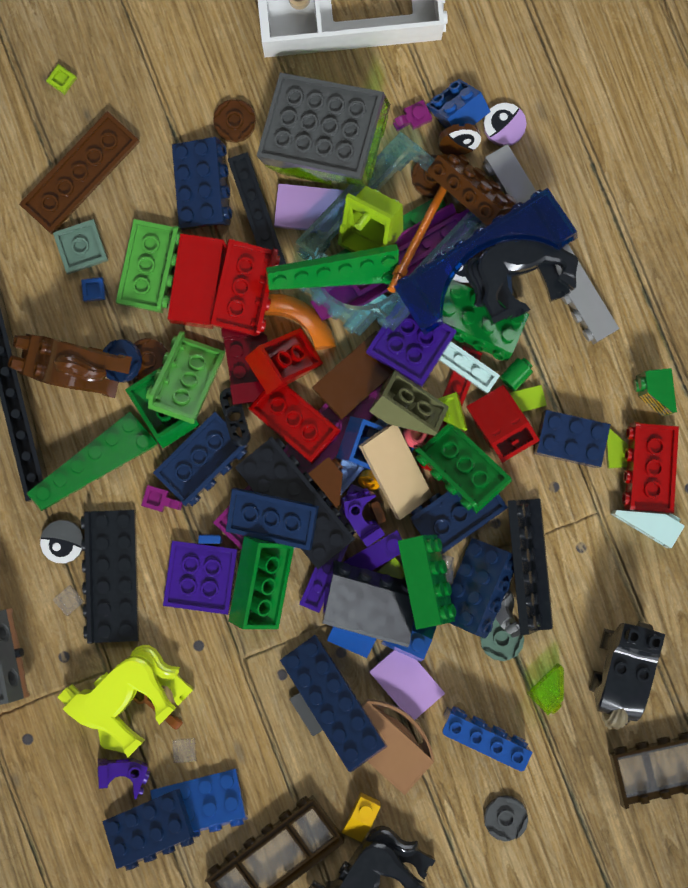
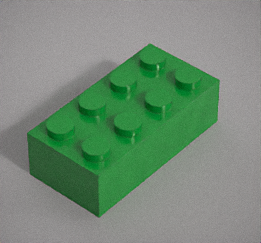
[398,535,456,630]

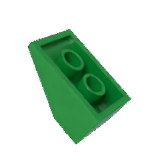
[125,366,199,448]

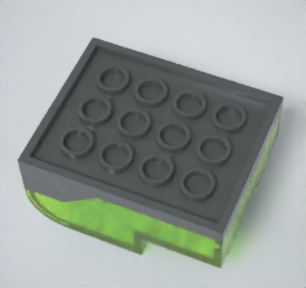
[256,72,391,187]

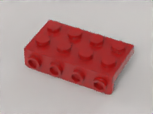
[209,239,280,337]
[622,422,679,513]

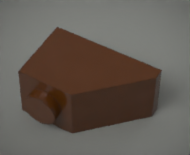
[308,457,343,508]

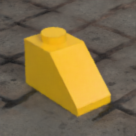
[341,792,381,842]

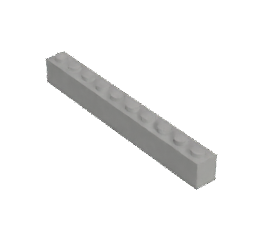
[483,144,619,345]

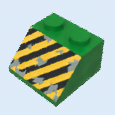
[634,368,677,416]

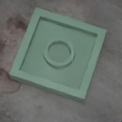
[53,219,109,274]

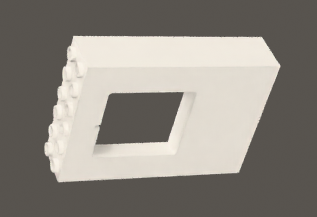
[258,0,448,58]

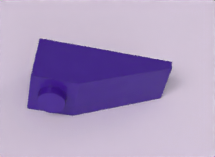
[343,530,403,571]

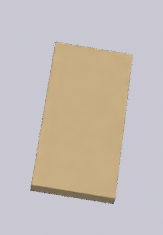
[359,424,433,520]

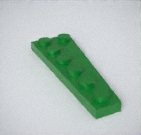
[266,244,399,290]
[27,412,158,511]

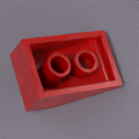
[245,328,323,395]

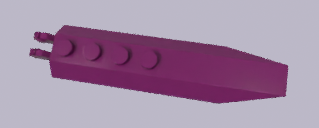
[311,203,482,320]

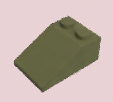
[369,370,449,436]

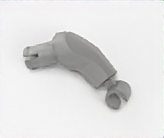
[495,590,520,638]

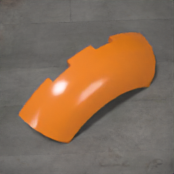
[265,294,336,351]

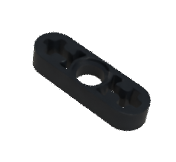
[220,388,251,446]

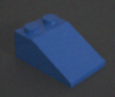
[336,416,414,470]

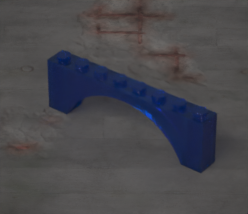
[394,188,578,336]

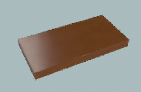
[312,331,394,420]

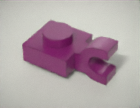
[393,100,433,131]
[141,485,183,512]

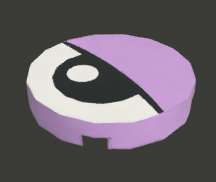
[484,103,527,146]

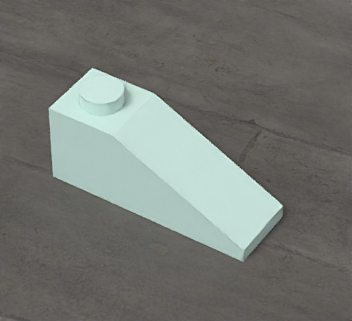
[611,510,684,548]

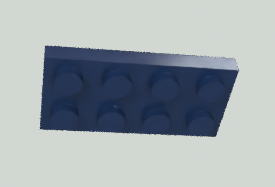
[226,488,319,550]

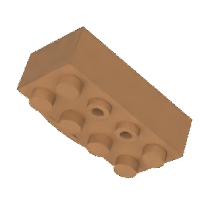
[361,698,434,795]

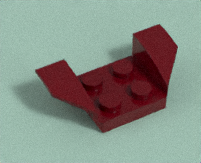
[221,328,268,405]

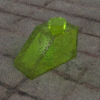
[526,663,564,715]

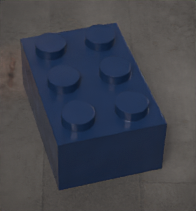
[533,410,611,468]

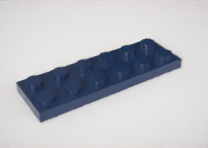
[280,635,388,772]

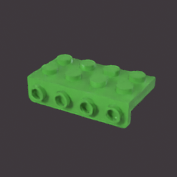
[116,219,183,313]
[146,330,225,424]

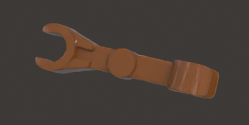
[133,694,183,730]

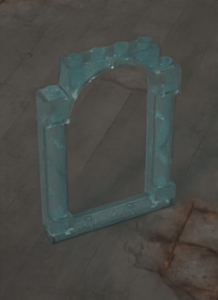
[295,132,498,336]

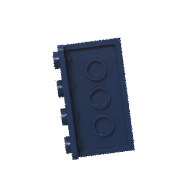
[172,137,232,230]
[153,412,249,507]
[409,491,508,555]
[450,538,514,638]
[102,789,200,871]

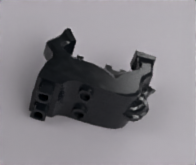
[464,202,578,326]
[309,826,436,888]

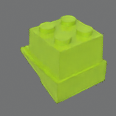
[338,186,403,252]

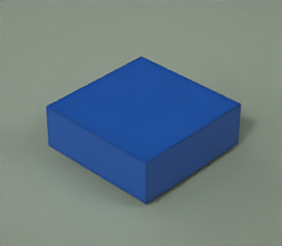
[81,277,106,302]
[198,535,222,544]

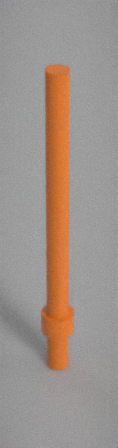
[387,185,447,293]

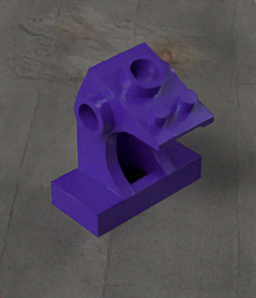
[341,488,385,547]
[97,758,150,799]

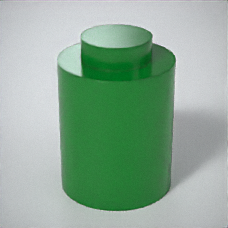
[499,358,533,391]

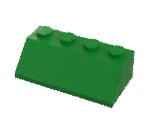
[228,536,294,629]

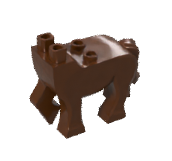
[8,334,132,398]

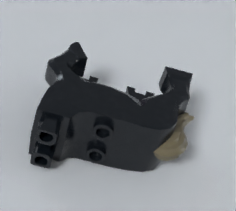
[589,621,665,730]

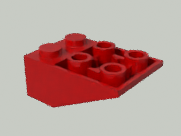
[466,385,540,463]

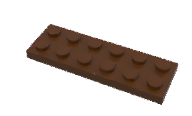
[19,111,140,234]

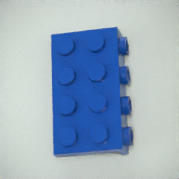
[442,706,533,771]
[150,769,248,835]

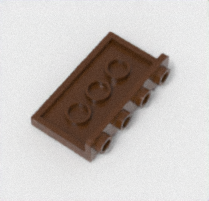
[428,154,521,225]

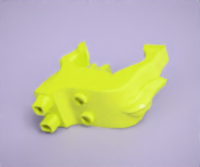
[58,645,194,758]

